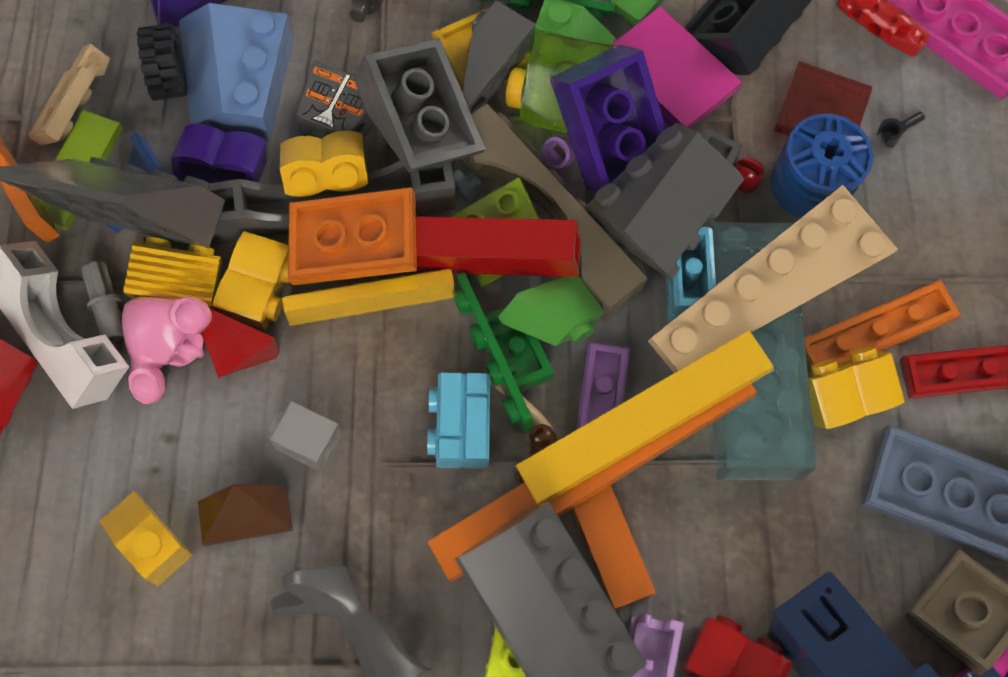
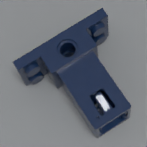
[767,572,1002,677]

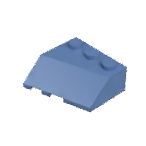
[179,3,294,141]

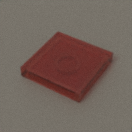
[774,61,873,136]

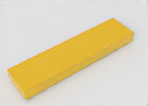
[282,268,454,326]

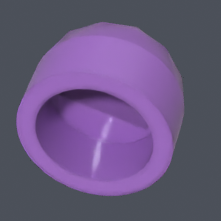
[541,136,576,169]

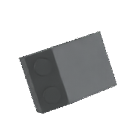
[353,38,486,172]

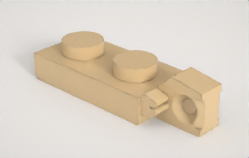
[28,44,110,146]

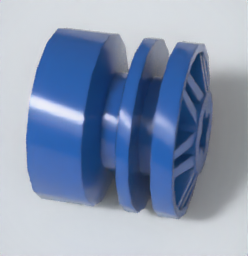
[770,113,874,218]

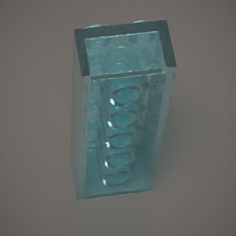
[709,222,816,480]

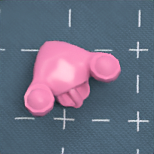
[122,296,212,405]

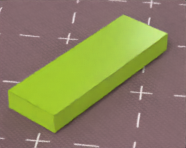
[39,110,123,231]

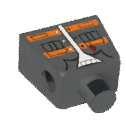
[296,61,375,139]

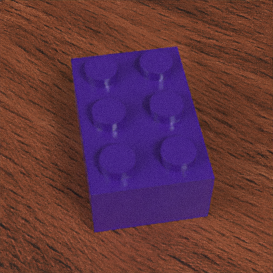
[549,45,666,193]

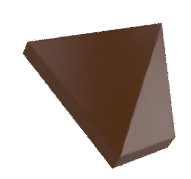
[198,484,293,546]

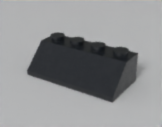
[684,0,812,75]

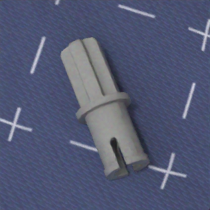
[81,261,124,345]

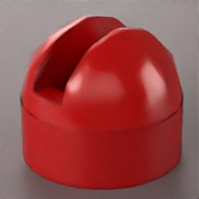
[734,157,764,192]

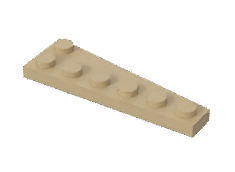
[648,185,898,373]

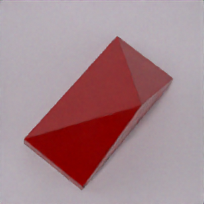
[201,308,280,378]

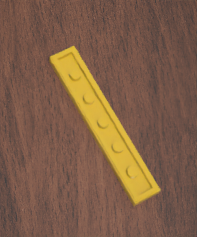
[516,330,774,505]

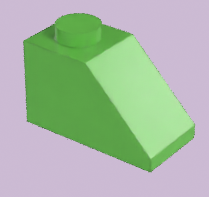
[532,0,616,66]
[498,275,605,346]

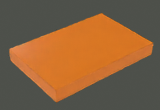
[288,187,417,285]

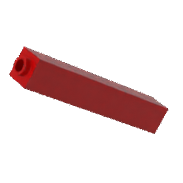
[412,217,582,277]

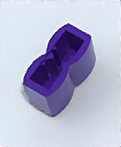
[171,124,267,183]

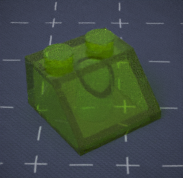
[520,31,615,133]

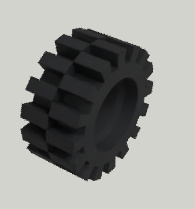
[137,23,187,101]

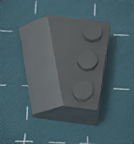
[586,122,744,280]

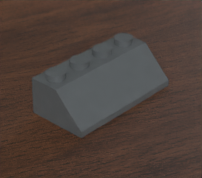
[455,502,647,677]

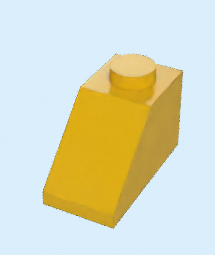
[99,491,193,587]

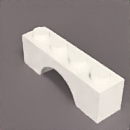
[0,241,129,409]

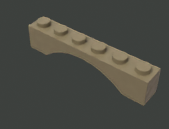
[459,104,648,322]

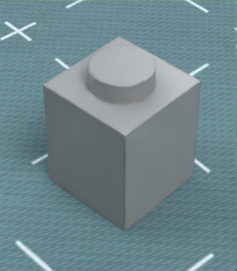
[269,401,342,473]

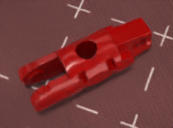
[837,0,931,57]

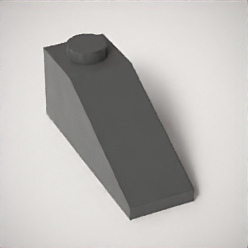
[462,0,536,114]

